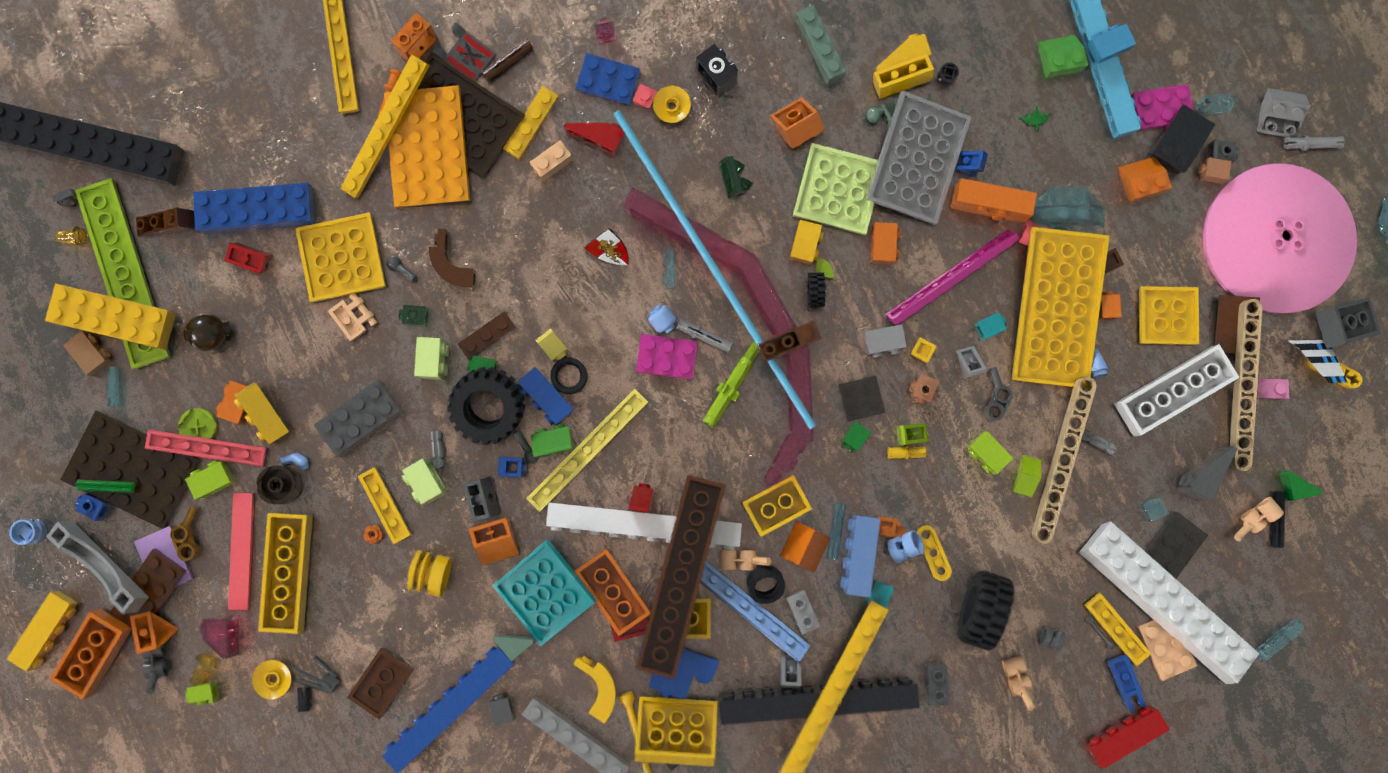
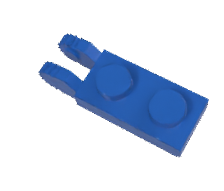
[1107,654,1146,712]

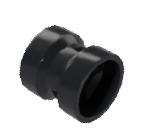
[937,63,959,86]

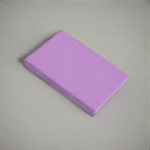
[134,526,194,587]

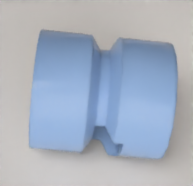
[9,519,47,545]
[888,530,924,563]

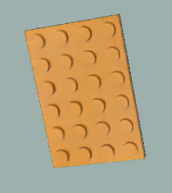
[384,85,470,208]

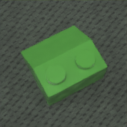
[1037,35,1088,79]
[531,424,575,458]

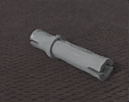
[1284,135,1345,150]
[676,318,733,353]

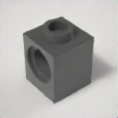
[489,694,515,726]

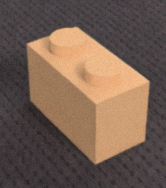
[530,140,573,182]

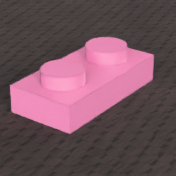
[1248,379,1289,399]

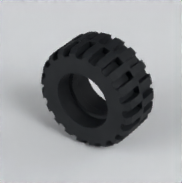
[447,367,525,445]
[957,570,1015,651]

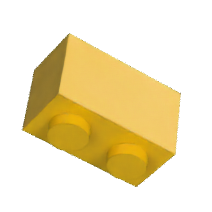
[789,220,824,265]

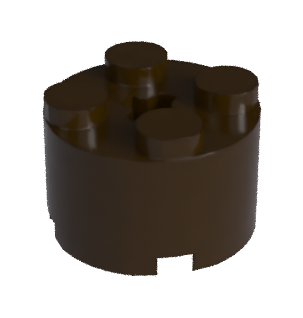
[256,465,302,504]

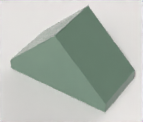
[494,635,535,662]

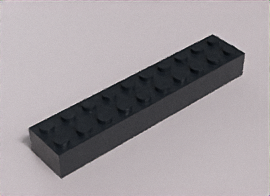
[0,102,185,186]
[719,677,920,725]

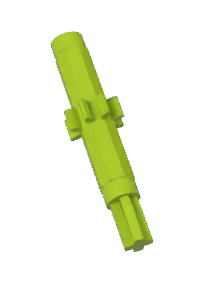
[703,341,760,428]

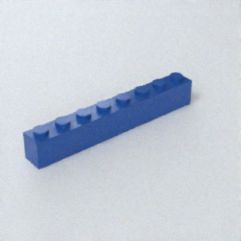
[382,646,516,773]

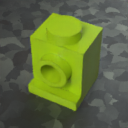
[185,681,219,706]

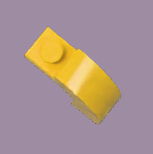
[573,656,616,724]

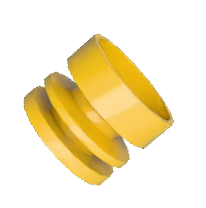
[407,550,452,597]

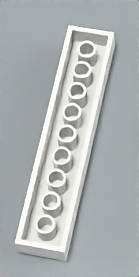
[1079,521,1259,684]

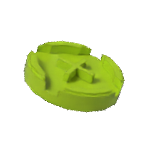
[178,408,218,439]

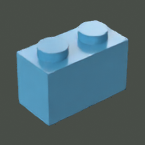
[1087,23,1136,65]

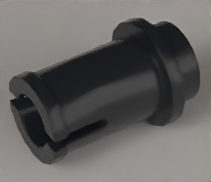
[296,687,312,712]

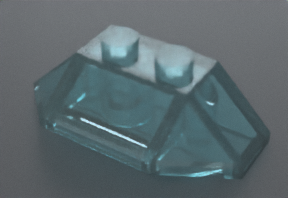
[1028,187,1105,228]

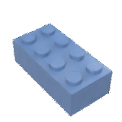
[840,515,880,597]

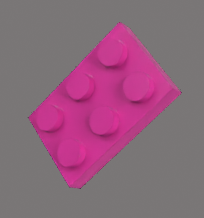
[1131,84,1194,131]
[636,334,698,380]

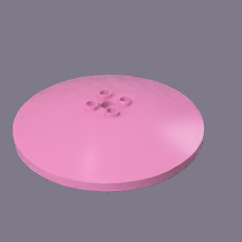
[1203,164,1357,314]

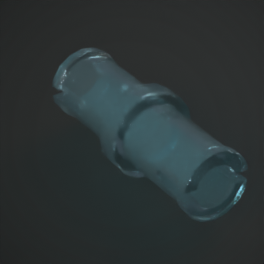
[105,367,122,407]

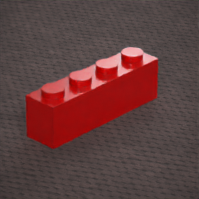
[1085,706,1170,769]

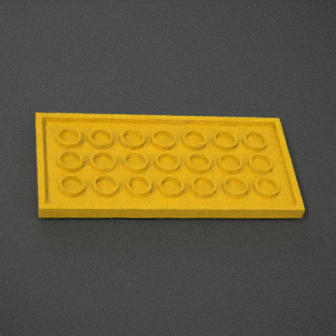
[1011,227,1110,388]

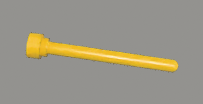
[618,691,652,773]

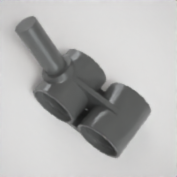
[984,367,1013,421]
[142,642,169,694]

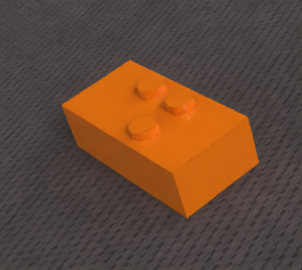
[950,178,1037,223]
[574,548,651,636]
[49,608,132,700]

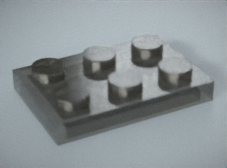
[1145,512,1208,579]

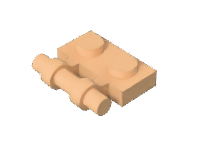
[328,293,378,342]

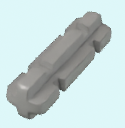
[1082,429,1117,455]
[431,431,445,468]

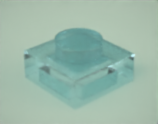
[1141,496,1169,522]

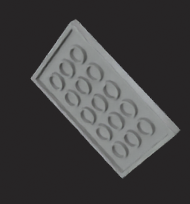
[866,91,972,225]

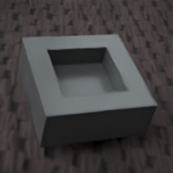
[52,188,78,207]

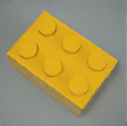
[741,475,812,537]

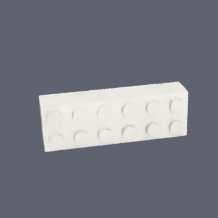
[1114,344,1240,437]

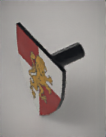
[584,228,629,265]

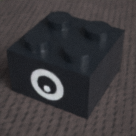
[696,44,738,98]

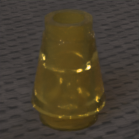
[55,226,87,245]

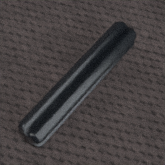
[1272,491,1286,548]

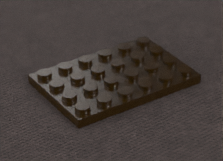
[417,53,525,177]
[60,410,201,529]

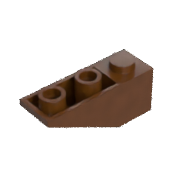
[136,207,195,236]
[758,321,822,362]

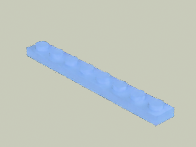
[700,561,811,662]

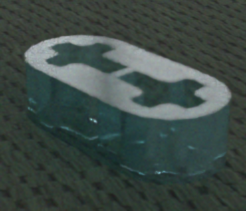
[1196,94,1235,115]

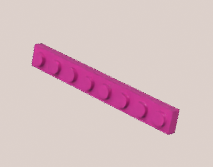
[885,229,1020,326]

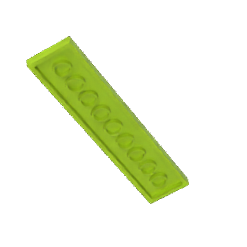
[75,178,171,370]

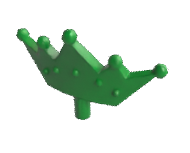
[1019,106,1052,131]

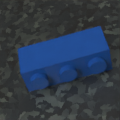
[518,367,575,425]

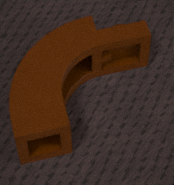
[429,228,476,290]

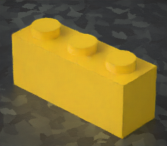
[873,54,934,99]
[234,382,289,445]

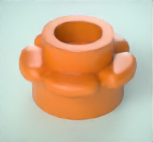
[363,525,383,544]

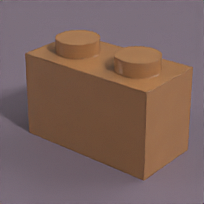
[63,331,112,377]

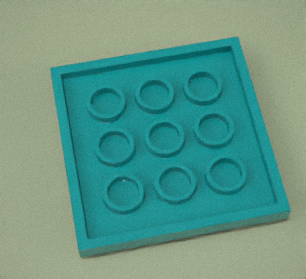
[493,539,597,646]

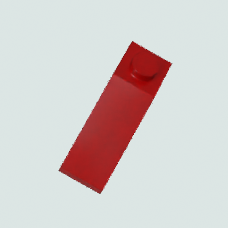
[563,123,625,156]
[629,483,654,512]

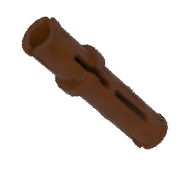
[481,39,533,82]

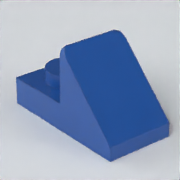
[954,151,988,176]

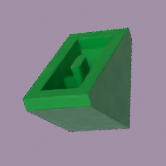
[1280,471,1323,501]

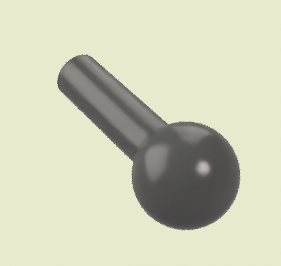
[386,256,417,282]
[513,430,539,464]

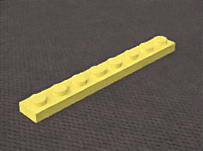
[526,389,649,512]

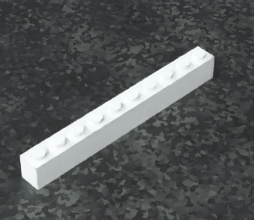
[546,503,742,550]

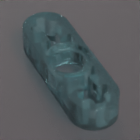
[1256,619,1305,662]

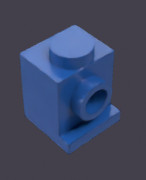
[498,457,527,478]
[75,493,111,521]

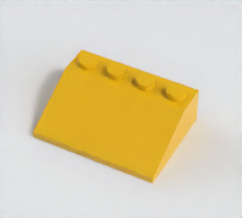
[635,696,718,767]

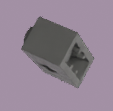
[463,476,500,521]
[924,663,950,706]

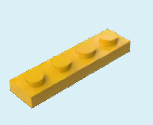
[503,85,559,160]
[358,467,412,544]
[1084,593,1151,666]

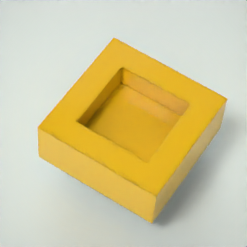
[910,337,937,363]

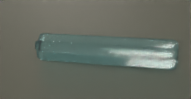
[827,503,846,560]

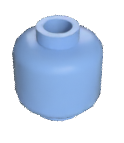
[648,304,676,333]

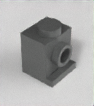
[1207,139,1240,163]

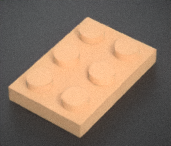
[1136,619,1197,681]

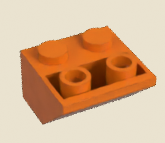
[469,517,520,566]

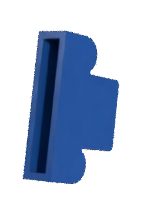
[639,642,719,699]

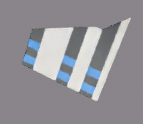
[1289,340,1348,383]

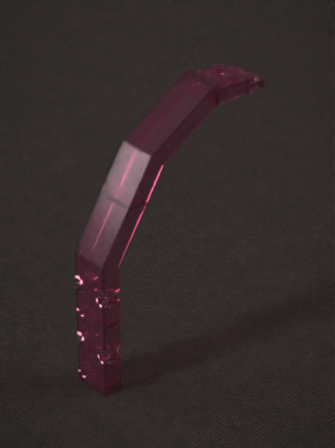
[623,187,814,486]

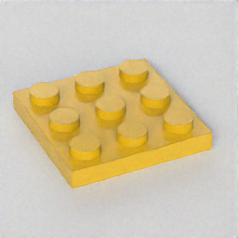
[1139,286,1199,345]

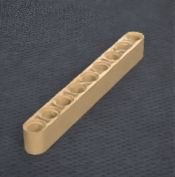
[1230,299,1263,471]
[1031,377,1096,544]

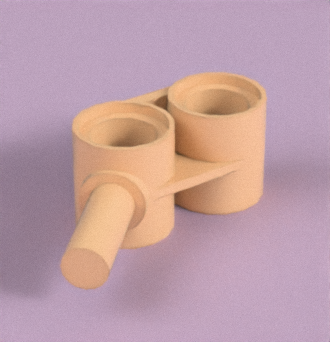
[1234,497,1284,541]
[719,550,771,570]
[1002,655,1035,710]

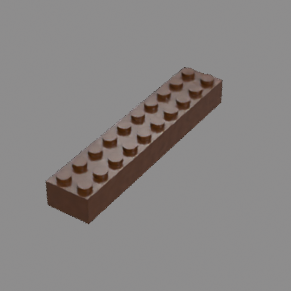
[636,475,726,679]

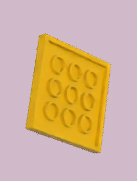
[295,212,386,303]

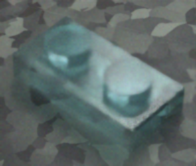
[663,248,674,289]

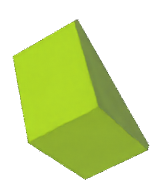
[896,423,929,446]
[1013,455,1041,497]

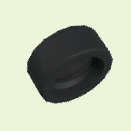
[550,357,587,394]
[747,565,785,604]

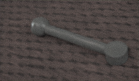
[1085,616,1115,649]

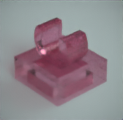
[594,18,616,43]

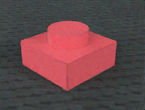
[633,84,657,110]

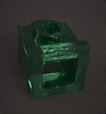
[399,305,429,327]

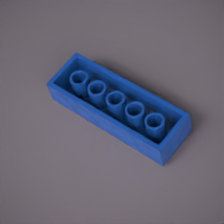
[193,183,316,234]

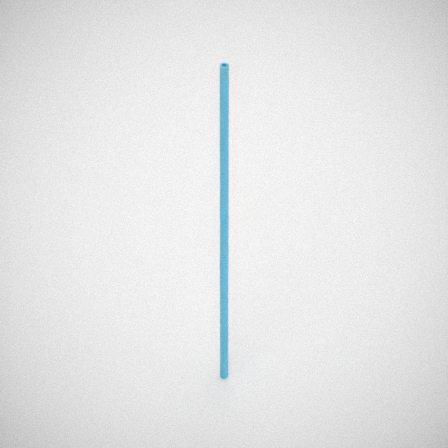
[613,110,816,429]

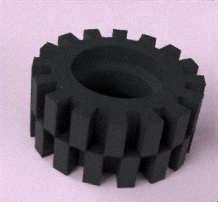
[807,272,826,307]

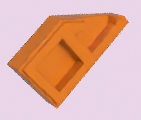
[877,516,907,538]

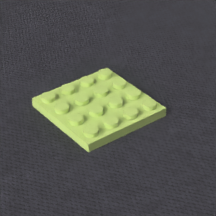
[792,143,878,236]

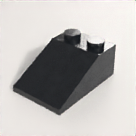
[1149,104,1215,173]

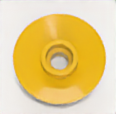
[653,86,691,123]
[252,660,292,699]

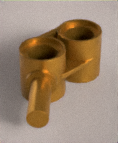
[170,506,201,561]

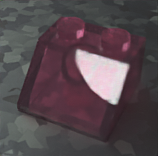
[200,616,239,659]

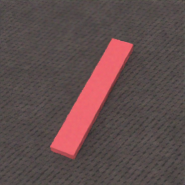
[145,429,267,467]
[228,493,255,610]

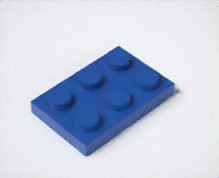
[576,53,641,106]

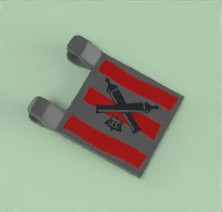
[433,22,496,81]

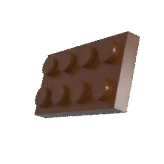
[110,548,187,628]

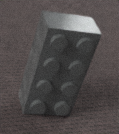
[314,380,404,457]

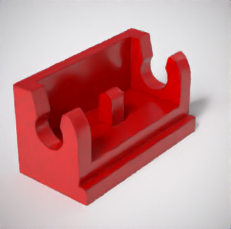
[224,243,273,274]

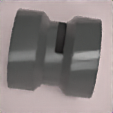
[1040,626,1066,651]

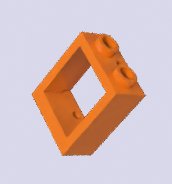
[391,13,439,62]

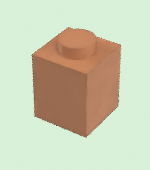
[1198,157,1231,184]

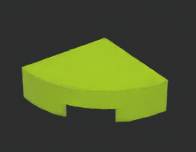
[815,257,834,279]

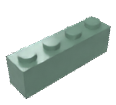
[795,5,846,86]

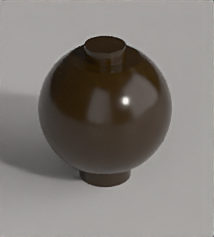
[184,313,231,351]

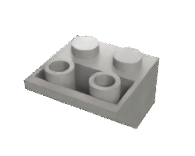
[1257,88,1310,137]

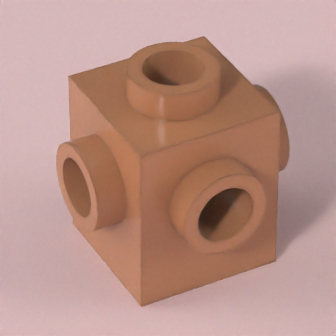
[909,374,939,405]

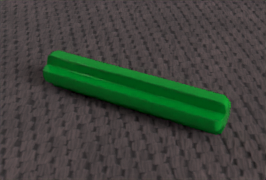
[76,480,136,493]

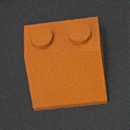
[770,97,825,149]
[1118,157,1172,203]

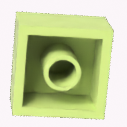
[414,337,449,380]
[402,458,448,504]

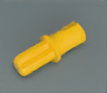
[887,445,927,460]

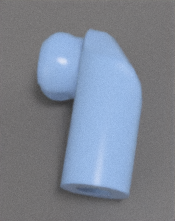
[280,452,309,471]

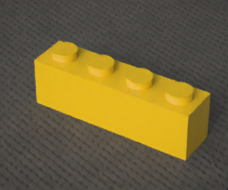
[7,591,78,672]

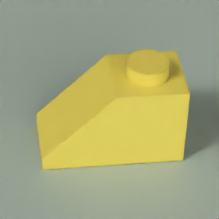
[536,328,568,362]

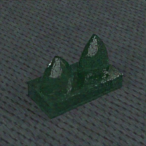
[719,156,753,198]

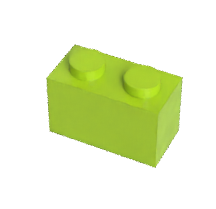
[967,430,1014,475]
[185,460,236,500]

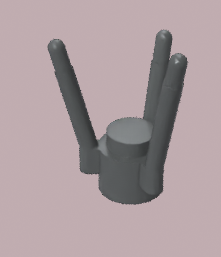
[293,656,339,694]

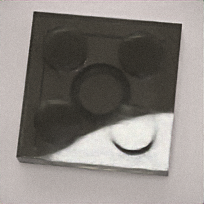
[838,376,885,422]

